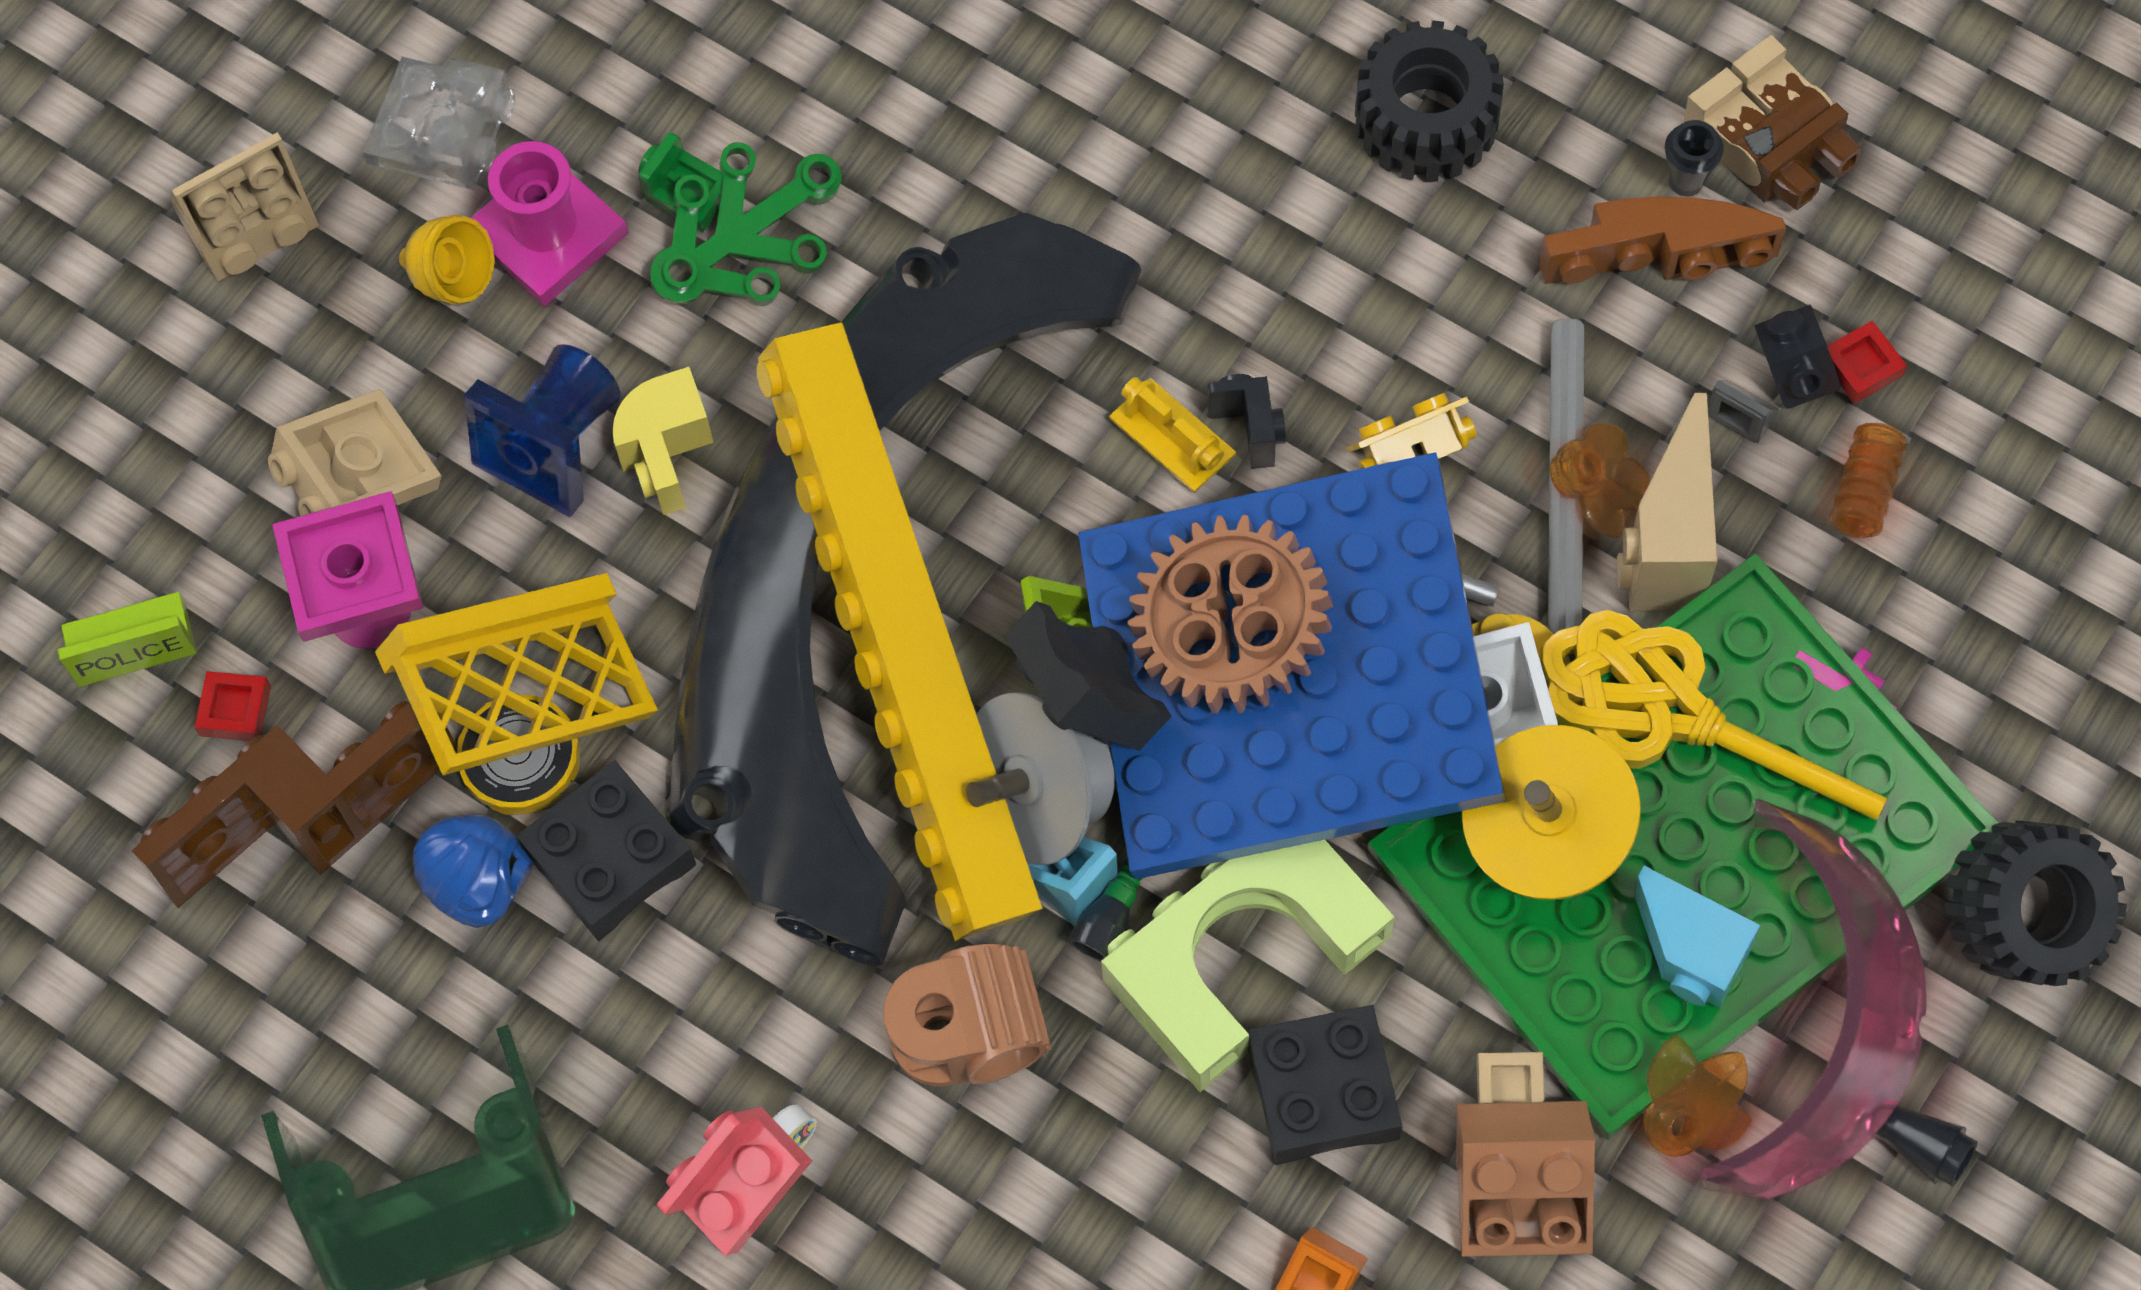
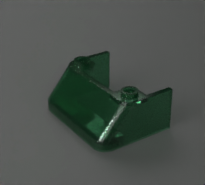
[261,1025,575,1290]

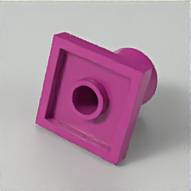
[471,141,629,307]
[272,491,424,649]

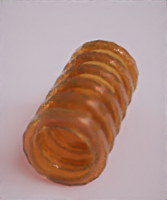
[1829,423,1908,538]

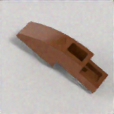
[1539,196,1786,284]

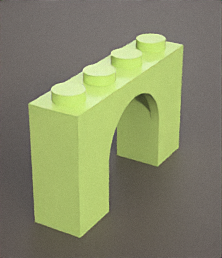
[1101,840,1395,1092]

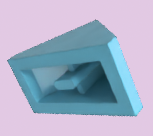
[1027,837,1118,926]

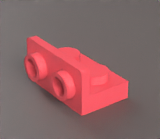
[656,1106,812,1256]

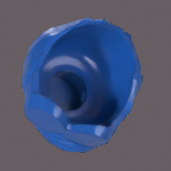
[412,814,533,928]

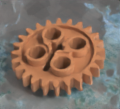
[1128,515,1333,714]

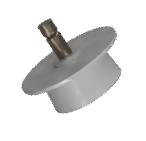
[966,692,1114,865]

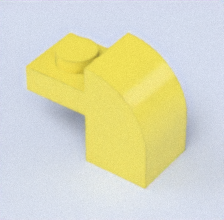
[613,367,714,516]

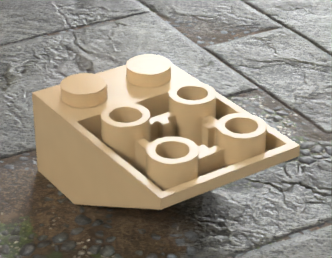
[171,132,319,282]

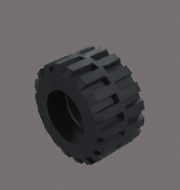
[1355,20,1504,182]
[1944,820,2127,986]

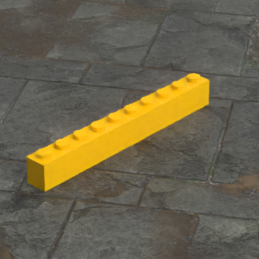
[756,322,1043,941]

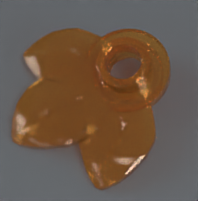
[1550,423,1651,538]
[1643,1035,1752,1157]

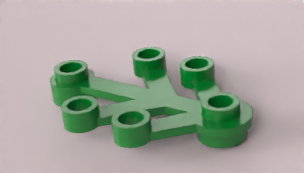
[650,142,842,306]

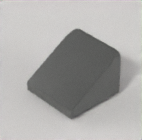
[1708,380,1779,443]

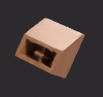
[1456,1101,1595,1257]

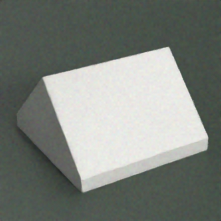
[1474,622,1558,746]

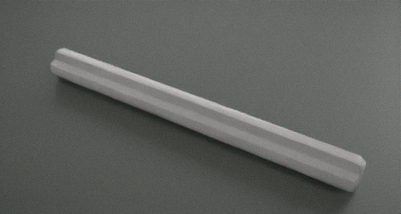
[1548,318,1584,634]

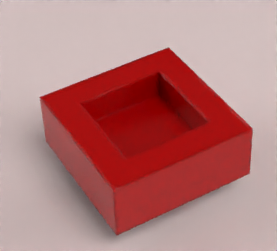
[1827,320,1907,404]
[194,671,271,741]

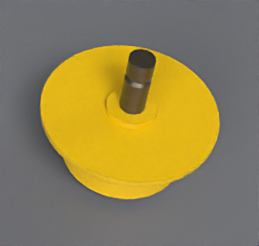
[1462,725,1641,900]

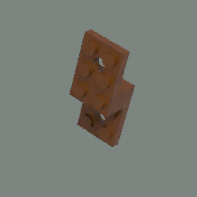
[131,701,457,908]

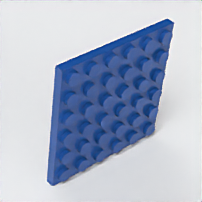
[1078,452,1506,879]

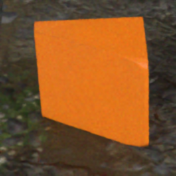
[1275,1228,1368,1290]

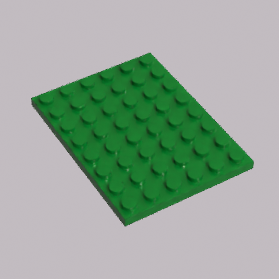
[1368,553,1998,1140]

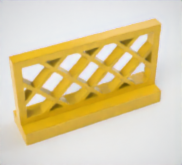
[375,573,658,775]

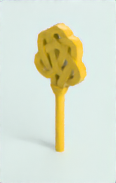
[1541,610,1888,821]

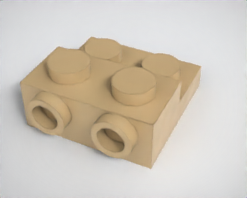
[268,388,442,516]

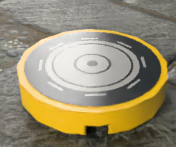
[457,695,581,815]

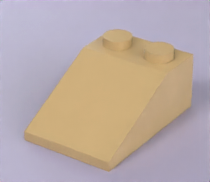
[1617,393,1717,611]

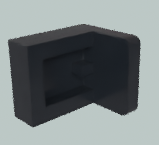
[1754,304,1841,409]
[1207,374,1286,469]

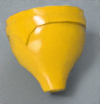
[399,214,495,305]

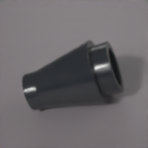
[1665,120,1724,197]
[1874,1102,1978,1186]

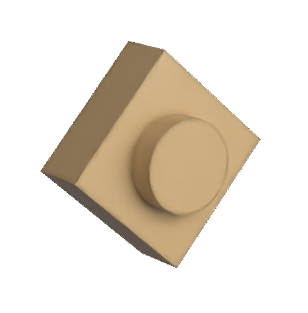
[1476,1052,1544,1104]

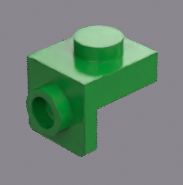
[638,132,723,233]

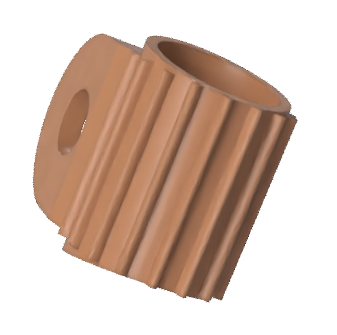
[883,944,1051,1087]

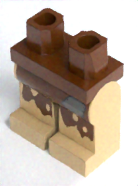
[1684,35,1861,211]

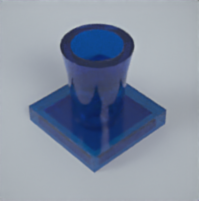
[464,344,620,518]

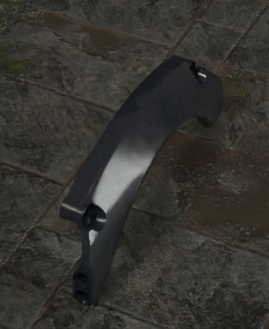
[669,213,1142,966]

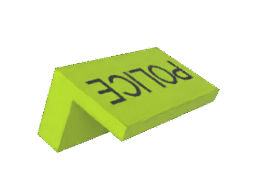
[57,592,197,687]

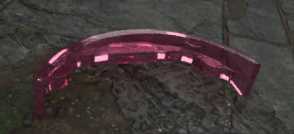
[1701,799,1927,1200]

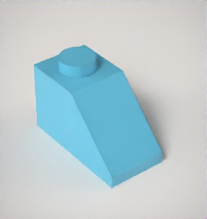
[1634,866,1760,1008]

